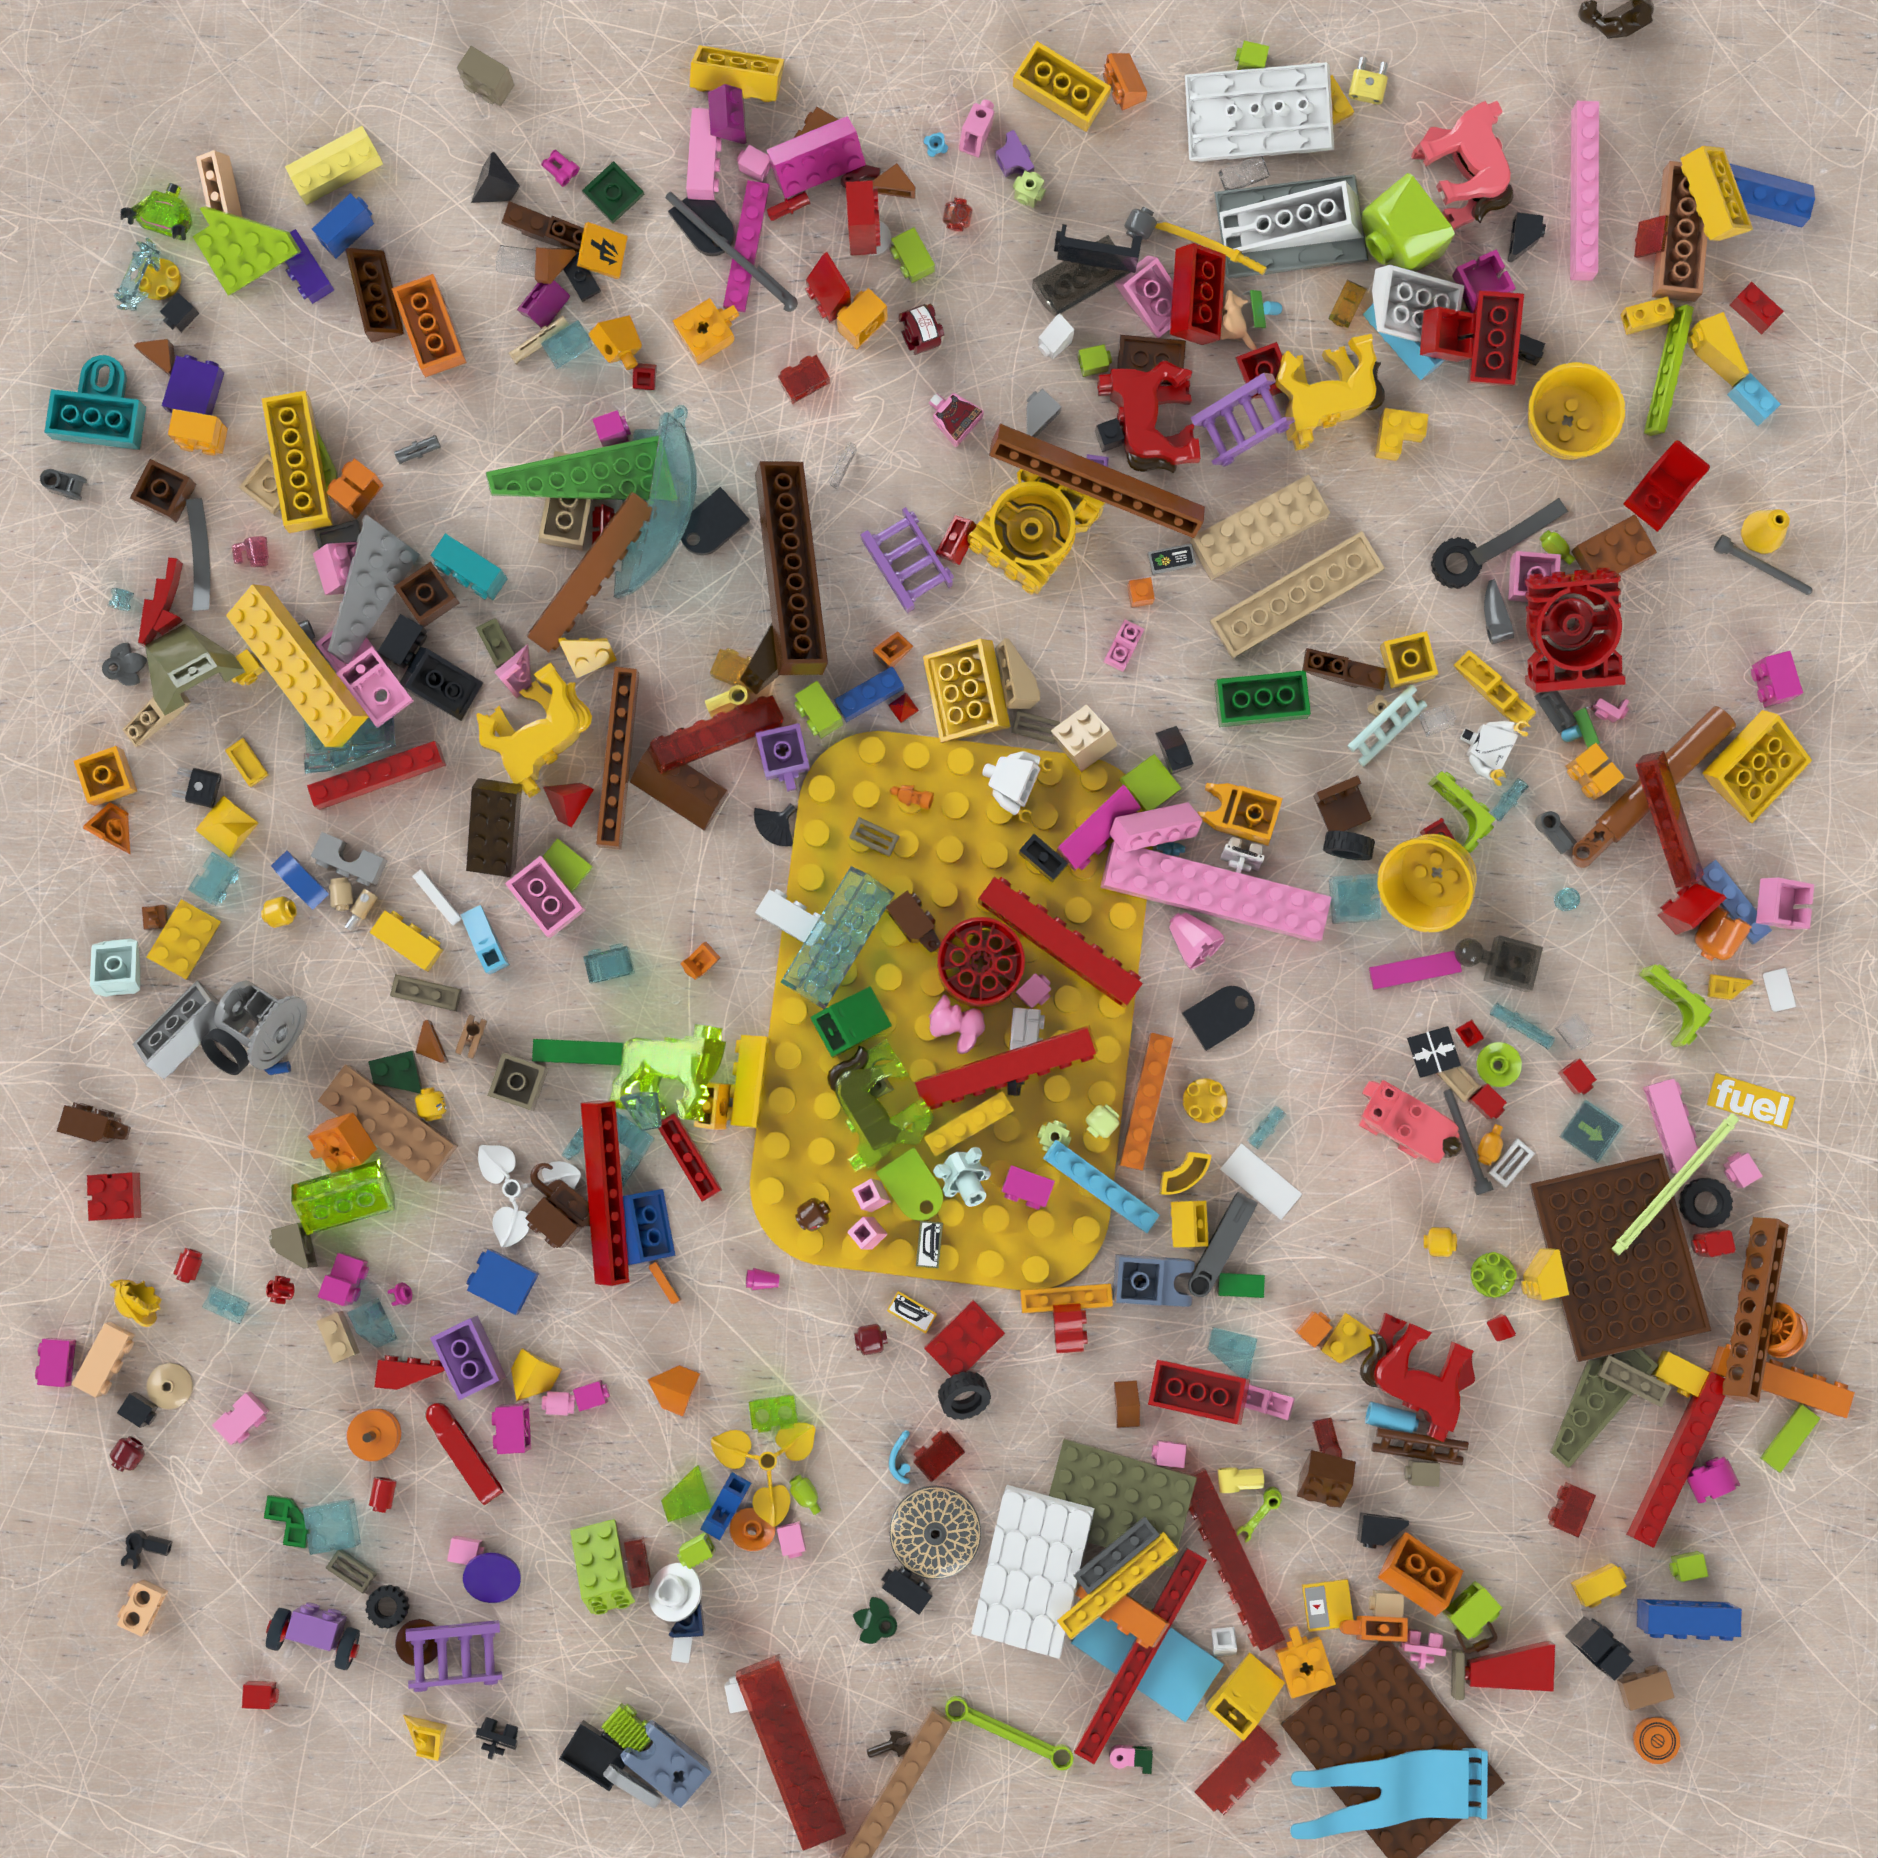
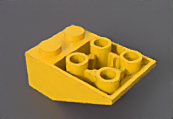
[1205,1652,1285,1741]

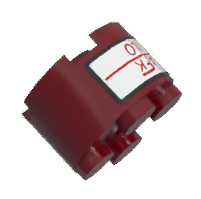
[899,303,944,355]

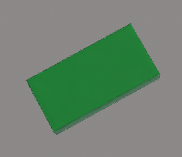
[1218,1273,1265,1298]

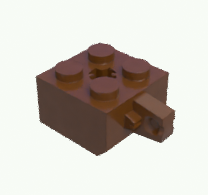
[886,890,941,953]
[56,1102,131,1143]

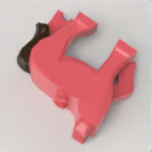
[1411,100,1514,231]
[1359,1080,1462,1163]

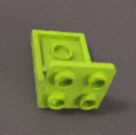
[1428,771,1495,853]
[1639,964,1713,1047]
[570,1519,635,1615]

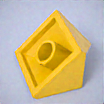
[195,795,259,858]

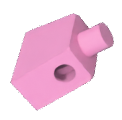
[959,100,995,158]

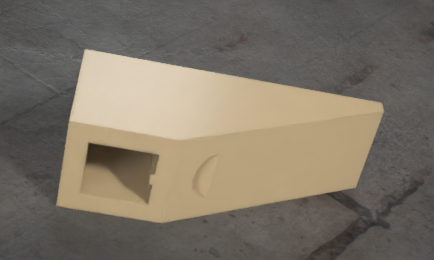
[122,692,191,747]

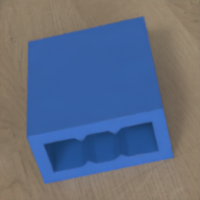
[312,193,374,259]
[466,1249,539,1315]

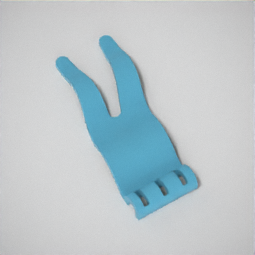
[1290,1748,1488,1839]

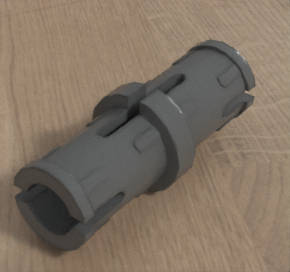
[394,435,441,464]

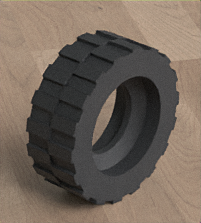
[1431,537,1483,589]
[1323,831,1375,861]
[1679,1178,1733,1228]
[938,1371,991,1420]

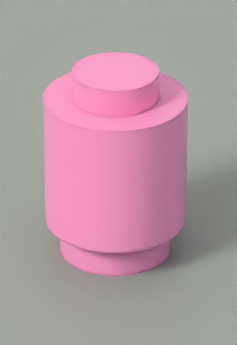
[542,1391,575,1416]

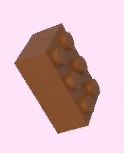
[1571,514,1657,575]

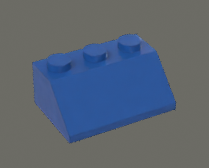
[623,1189,676,1265]

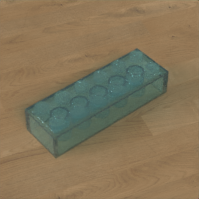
[780,866,895,1009]

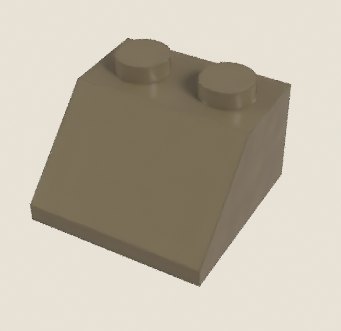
[269,1222,318,1269]

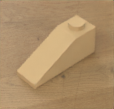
[995,638,1040,709]

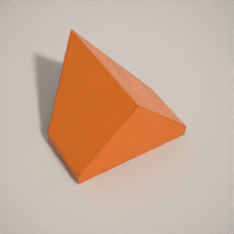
[83,802,131,855]
[648,1365,700,1416]

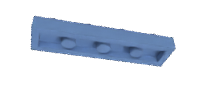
[1696,860,1772,945]

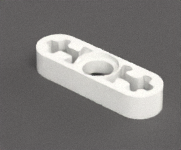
[413,869,462,926]

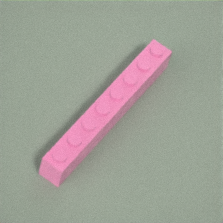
[1570,101,1599,281]

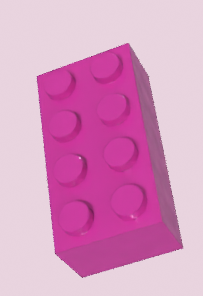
[767,116,866,199]

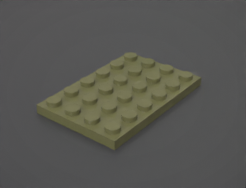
[1049,1438,1197,1567]

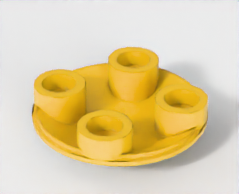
[136,257,181,300]
[1183,1078,1228,1123]

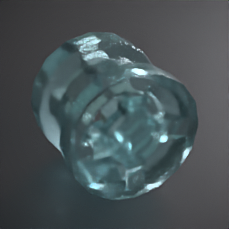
[108,588,134,611]
[1554,888,1580,912]

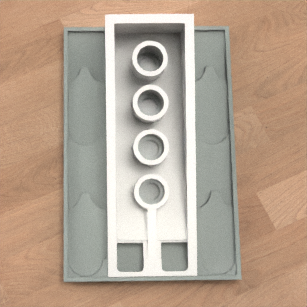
[1214,174,1369,278]

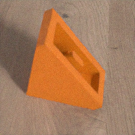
[873,631,913,669]

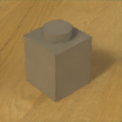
[1404,1460,1440,1487]

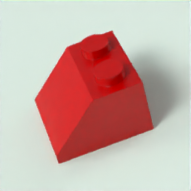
[1235,342,1283,399]

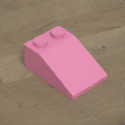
[1114,255,1173,338]

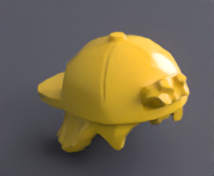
[110,1279,162,1327]

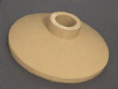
[147,1363,193,1409]

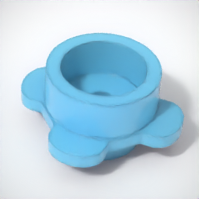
[924,132,948,157]

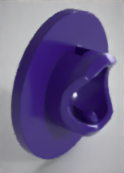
[463,1553,521,1603]

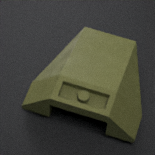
[145,624,245,715]

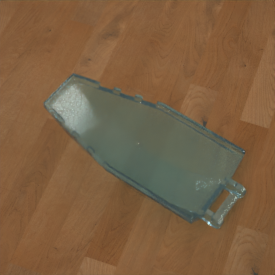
[613,405,697,599]

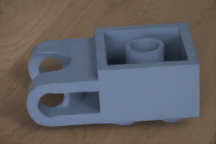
[1112,1254,1195,1307]
[620,1720,712,1808]

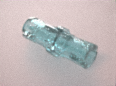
[1489,778,1529,822]
[1247,1106,1286,1149]

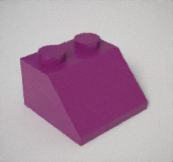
[708,84,747,144]

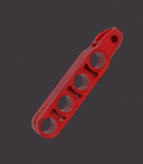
[425,1403,504,1506]

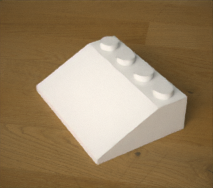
[1372,265,1464,343]

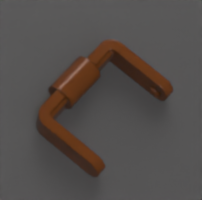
[1454,1621,1498,1654]

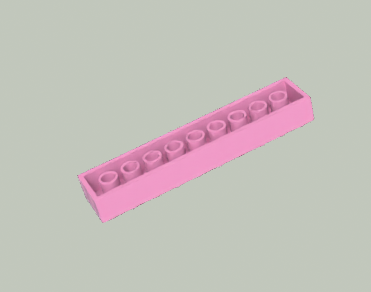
[1100,841,1332,943]

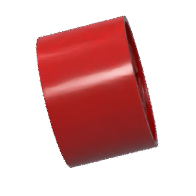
[937,917,1025,1008]

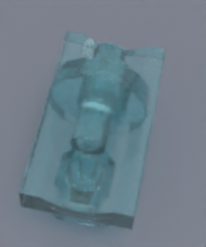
[202,1286,250,1324]

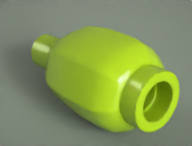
[1539,530,1575,565]
[789,1474,821,1515]

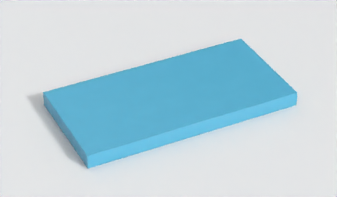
[1071,1617,1224,1723]

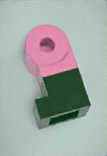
[1109,1744,1153,1774]

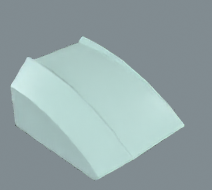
[90,938,140,997]

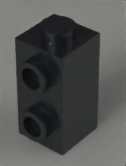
[881,1566,933,1615]

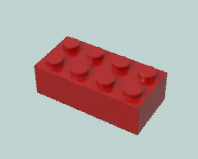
[846,180,881,256]
[1170,243,1226,345]
[1467,290,1524,386]
[1148,1359,1250,1425]

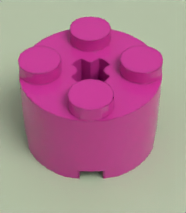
[1686,1457,1740,1503]

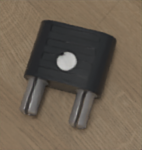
[172,767,221,808]

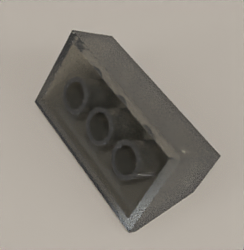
[1032,235,1131,317]

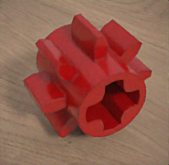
[266,1276,295,1305]

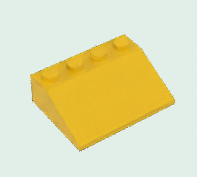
[923,639,1010,742]
[1702,710,1812,824]

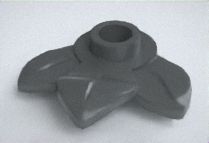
[102,643,147,686]

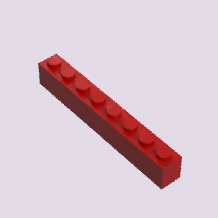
[915,1025,1098,1110]
[581,1100,630,1286]
[1626,1370,1726,1548]

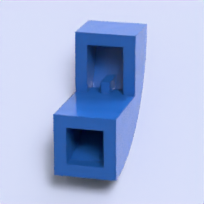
[271,850,329,910]
[700,1472,752,1541]

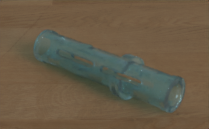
[1489,1002,1555,1050]

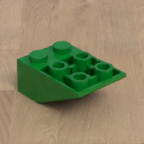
[810,986,892,1058]

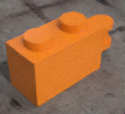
[1339,1616,1408,1642]

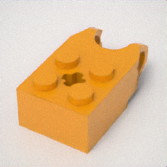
[1197,783,1283,846]

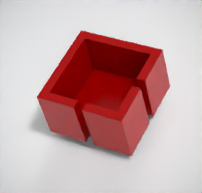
[1420,307,1476,362]
[87,1172,142,1221]

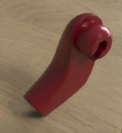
[841,165,881,188]

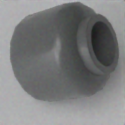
[1124,207,1157,240]

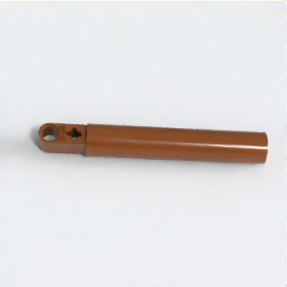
[1572,706,1736,868]

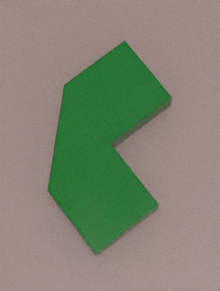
[264,1495,311,1548]

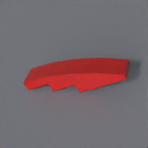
[138,557,183,647]

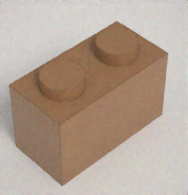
[1617,1665,1675,1711]

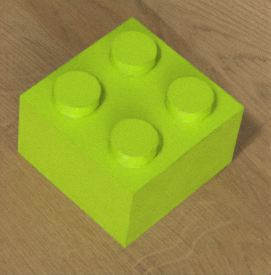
[794,681,843,739]
[1442,1581,1502,1640]

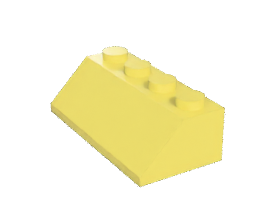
[285,126,383,205]

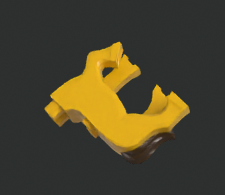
[1275,334,1385,451]

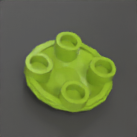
[1470,1252,1517,1298]

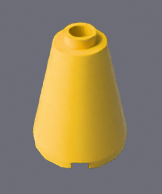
[1741,509,1790,554]

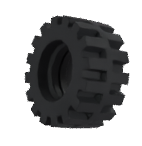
[365,1585,410,1629]

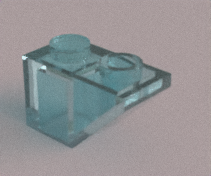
[347,1298,398,1348]

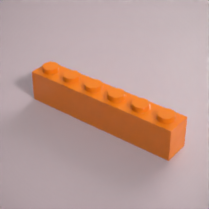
[1119,1033,1174,1171]
[1710,1344,1855,1418]

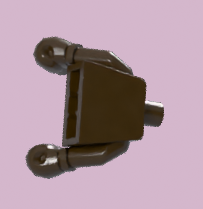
[1578,0,1654,39]

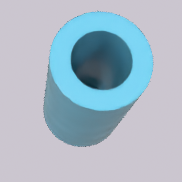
[1365,1402,1419,1433]

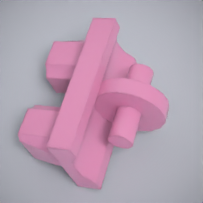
[1400,1629,1446,1669]

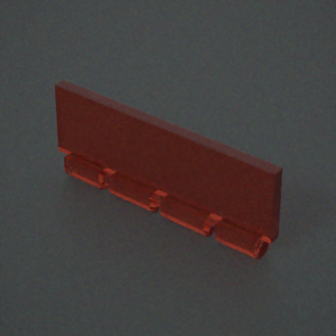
[1194,1725,1281,1815]

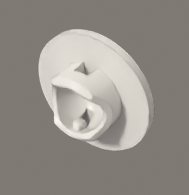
[648,1563,702,1622]

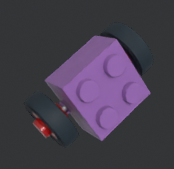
[266,1602,360,1670]

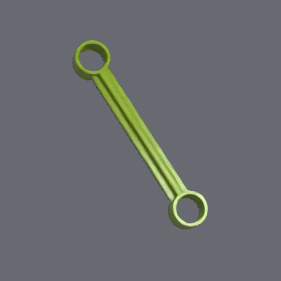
[945,1696,1074,1770]

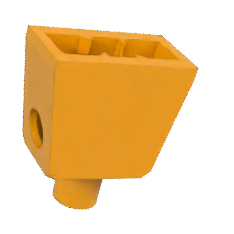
[588,315,642,370]

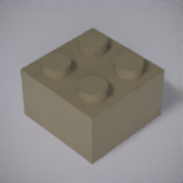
[457,46,515,106]
[487,1053,549,1111]

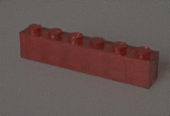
[649,695,784,774]
[1635,750,1704,888]

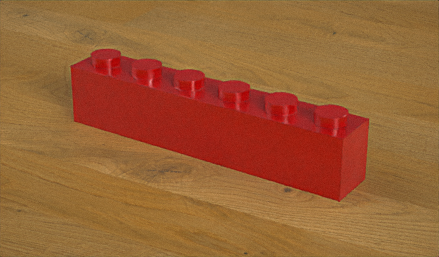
[307,741,446,810]

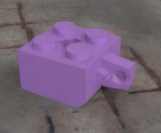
[756,723,810,792]

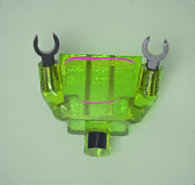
[120,183,193,240]

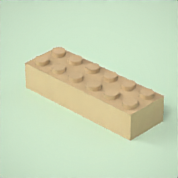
[1190,475,1330,581]

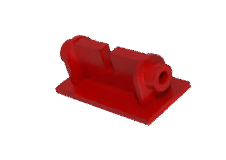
[592,504,615,545]

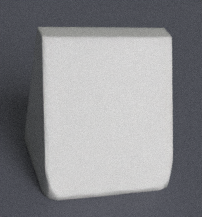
[1211,1627,1237,1657]

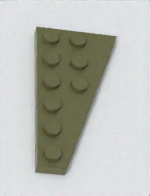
[1550,1348,1658,1468]

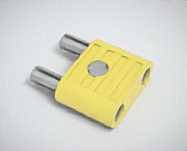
[1348,57,1388,105]

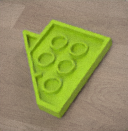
[192,206,301,296]

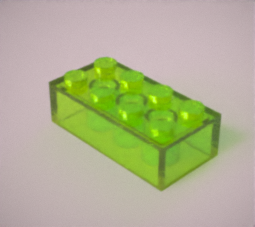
[291,1160,395,1235]

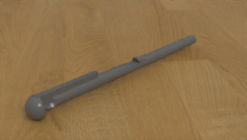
[665,192,798,312]

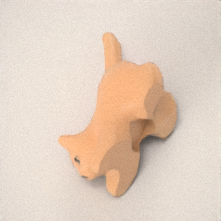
[1221,290,1257,350]

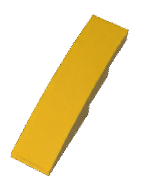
[1454,650,1536,723]

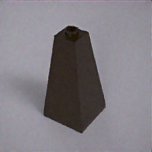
[740,622,780,694]

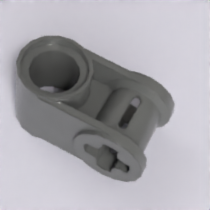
[40,469,87,501]

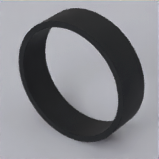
[201,1028,249,1075]

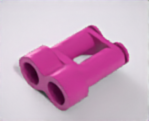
[541,149,580,187]

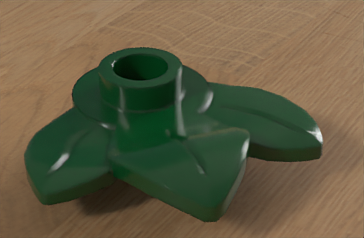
[853,1597,897,1644]

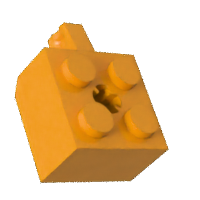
[672,298,739,365]
[1275,1626,1336,1699]

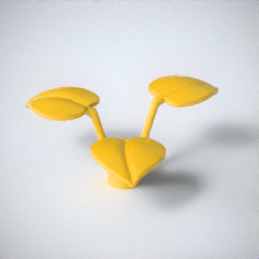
[711,1422,816,1527]

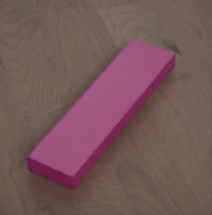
[1369,950,1462,990]

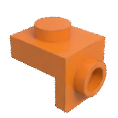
[680,942,721,980]

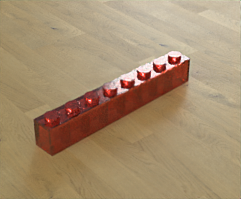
[1189,1468,1286,1651]

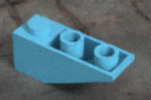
[460,905,510,975]

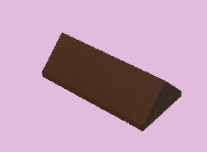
[345,248,404,343]

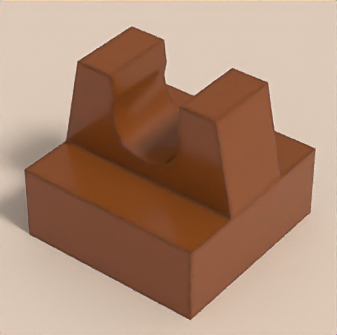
[142,905,168,930]

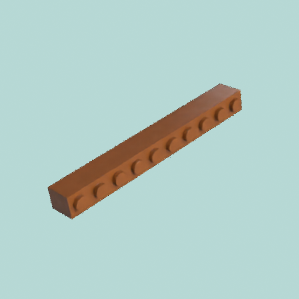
[989,423,1205,538]

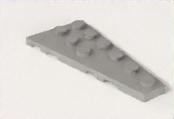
[328,515,420,664]

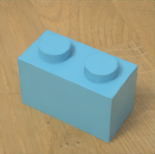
[1727,373,1781,426]

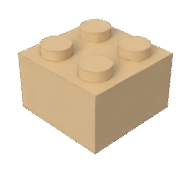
[1050,704,1118,772]

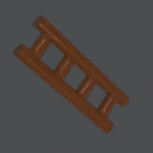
[1371,1427,1469,1466]

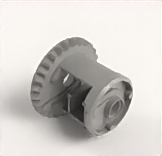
[214,980,307,1070]

